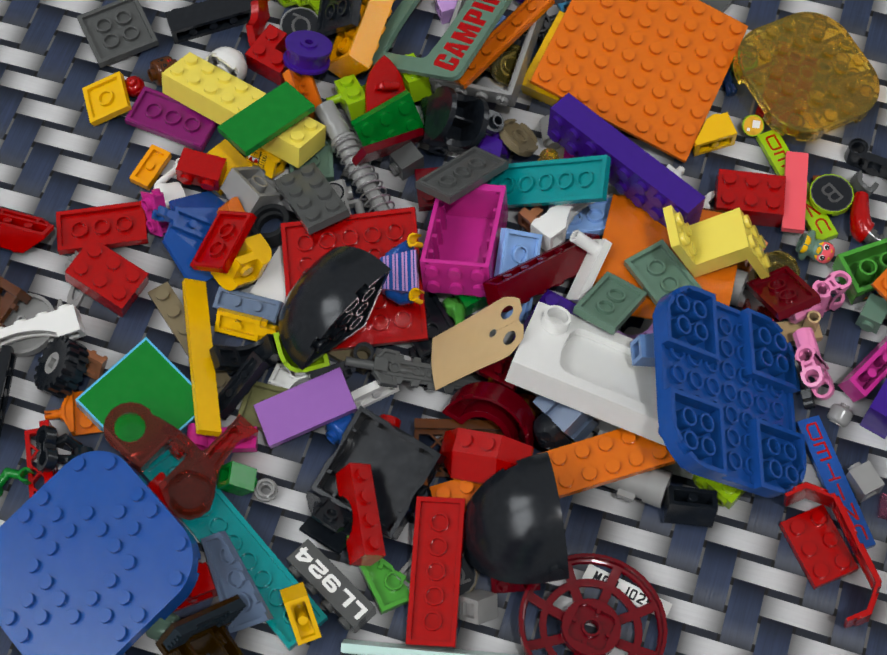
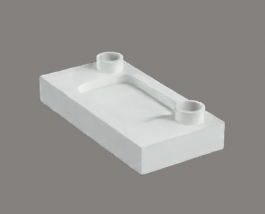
[505,301,666,446]

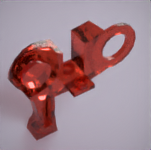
[103,402,258,520]

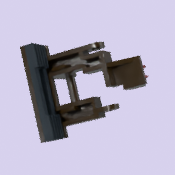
[155,594,246,655]

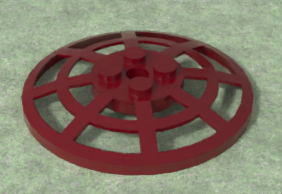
[518,553,668,655]

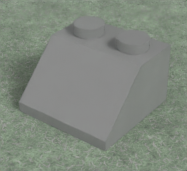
[220,166,284,214]

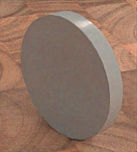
[1,293,55,357]

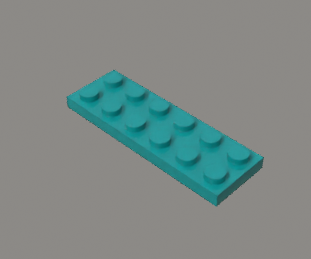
[487,155,611,208]

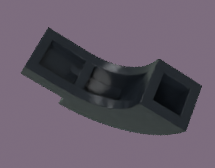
[209,334,282,376]

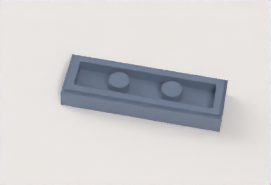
[212,286,284,325]

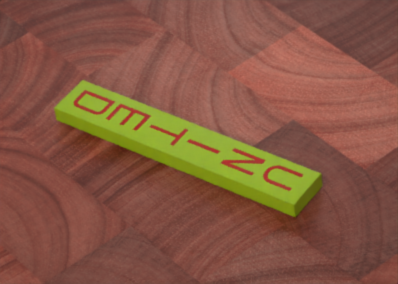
[756,128,838,241]

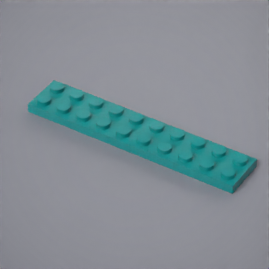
[141,441,328,651]

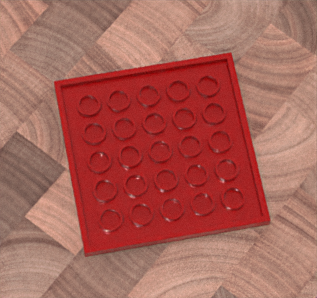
[280,207,429,352]

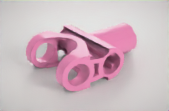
[788,270,852,324]
[793,327,835,400]

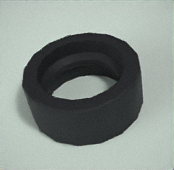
[250,204,294,247]

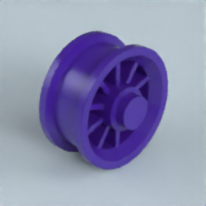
[283,30,333,75]

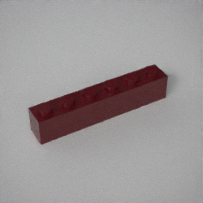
[483,233,600,313]

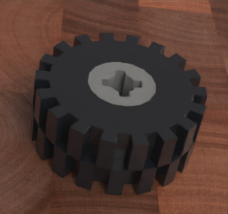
[34,336,89,399]

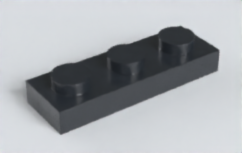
[218,351,269,420]

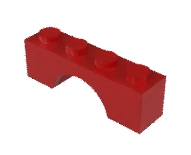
[335,463,386,566]

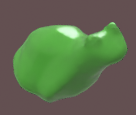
[443,297,466,325]

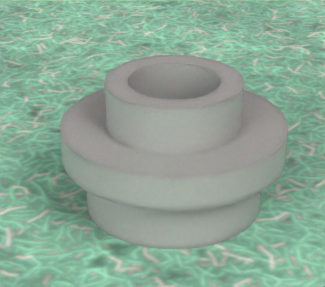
[254,478,278,502]

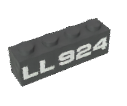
[286,539,376,633]

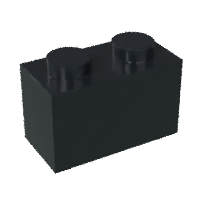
[663,485,718,528]

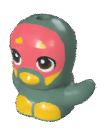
[796,230,835,264]

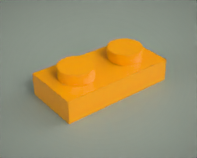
[129,144,172,190]

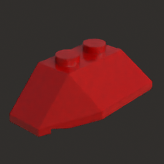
[0,207,54,253]
[439,428,534,484]

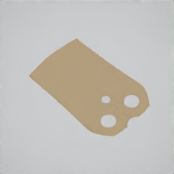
[431,297,524,391]

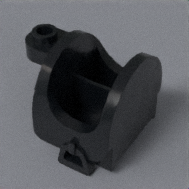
[422,86,504,156]

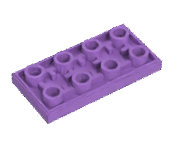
[254,367,358,448]

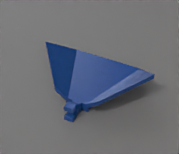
[151,191,225,282]

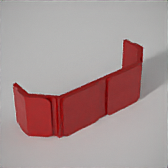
[784,482,882,629]

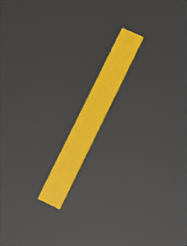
[182,278,222,437]

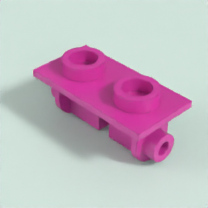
[140,188,169,237]

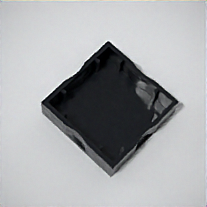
[310,405,446,540]

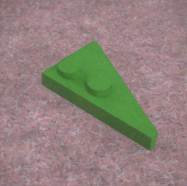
[346,535,410,615]

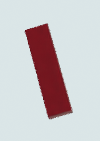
[352,128,424,166]

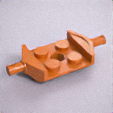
[44,390,103,436]

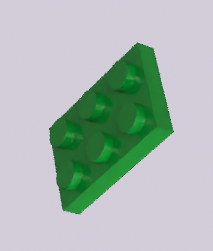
[350,90,425,147]

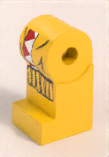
[246,148,287,179]

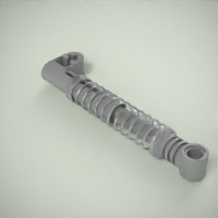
[314,100,422,257]

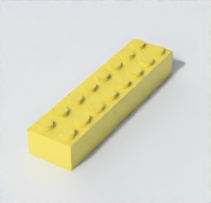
[162,52,326,169]

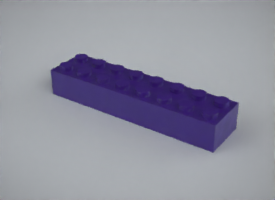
[547,93,706,228]

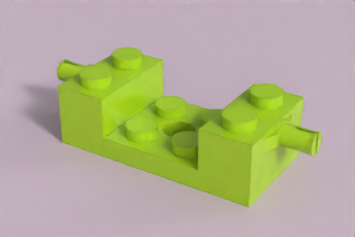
[326,53,432,122]

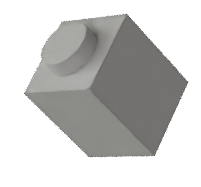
[846,460,885,503]

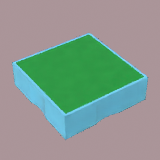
[75,337,195,473]

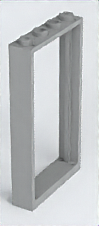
[429,0,547,107]

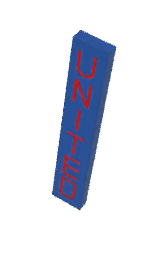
[796,415,876,554]

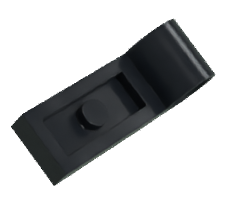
[844,138,887,180]
[308,342,374,380]

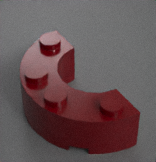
[442,381,536,446]

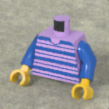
[379,233,425,305]

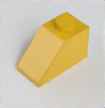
[692,112,737,157]
[279,582,322,646]

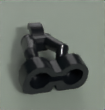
[36,425,94,472]

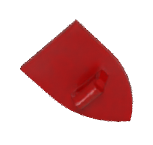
[365,55,405,112]

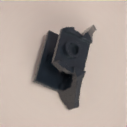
[299,490,353,555]

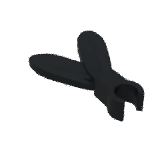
[794,357,815,410]

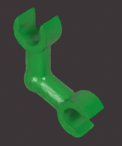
[0,467,35,497]

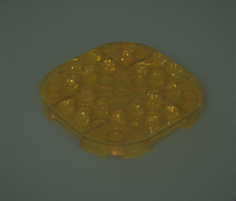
[733,12,880,141]

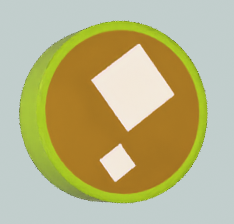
[741,114,764,137]

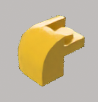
[211,233,272,291]

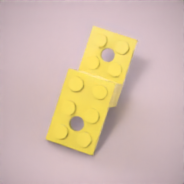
[663,205,771,279]

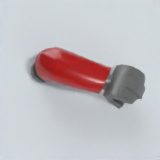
[849,170,884,244]

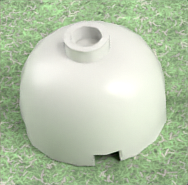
[205,46,248,81]

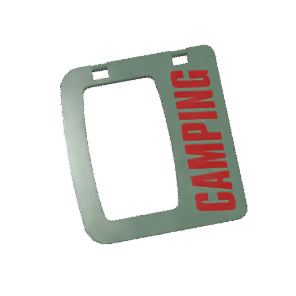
[372,0,512,81]

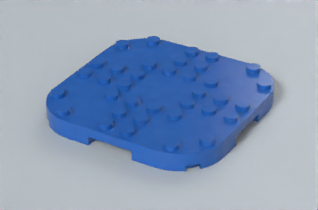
[652,285,807,498]
[0,451,201,655]

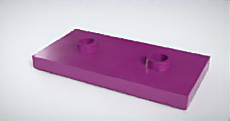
[124,86,218,152]

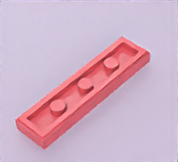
[781,151,809,234]

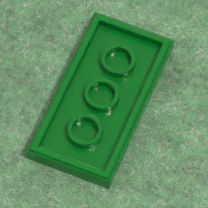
[217,81,315,157]

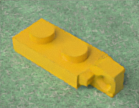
[214,307,279,341]

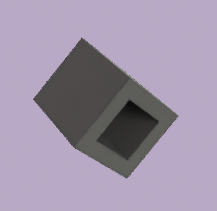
[389,142,424,181]

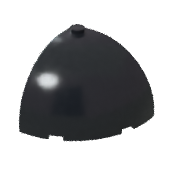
[278,246,391,370]
[463,452,569,584]

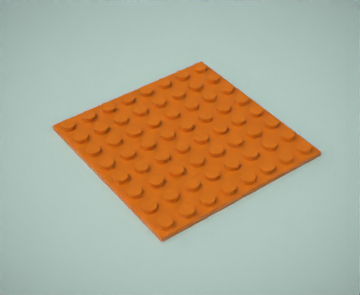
[530,0,748,163]

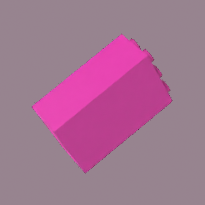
[420,184,508,297]

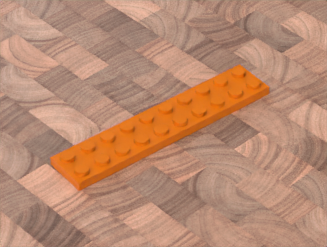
[429,428,675,513]

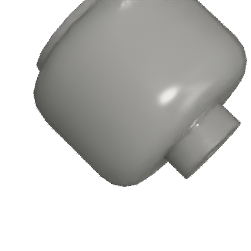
[827,403,853,427]

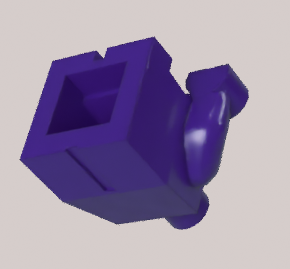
[477,132,510,159]

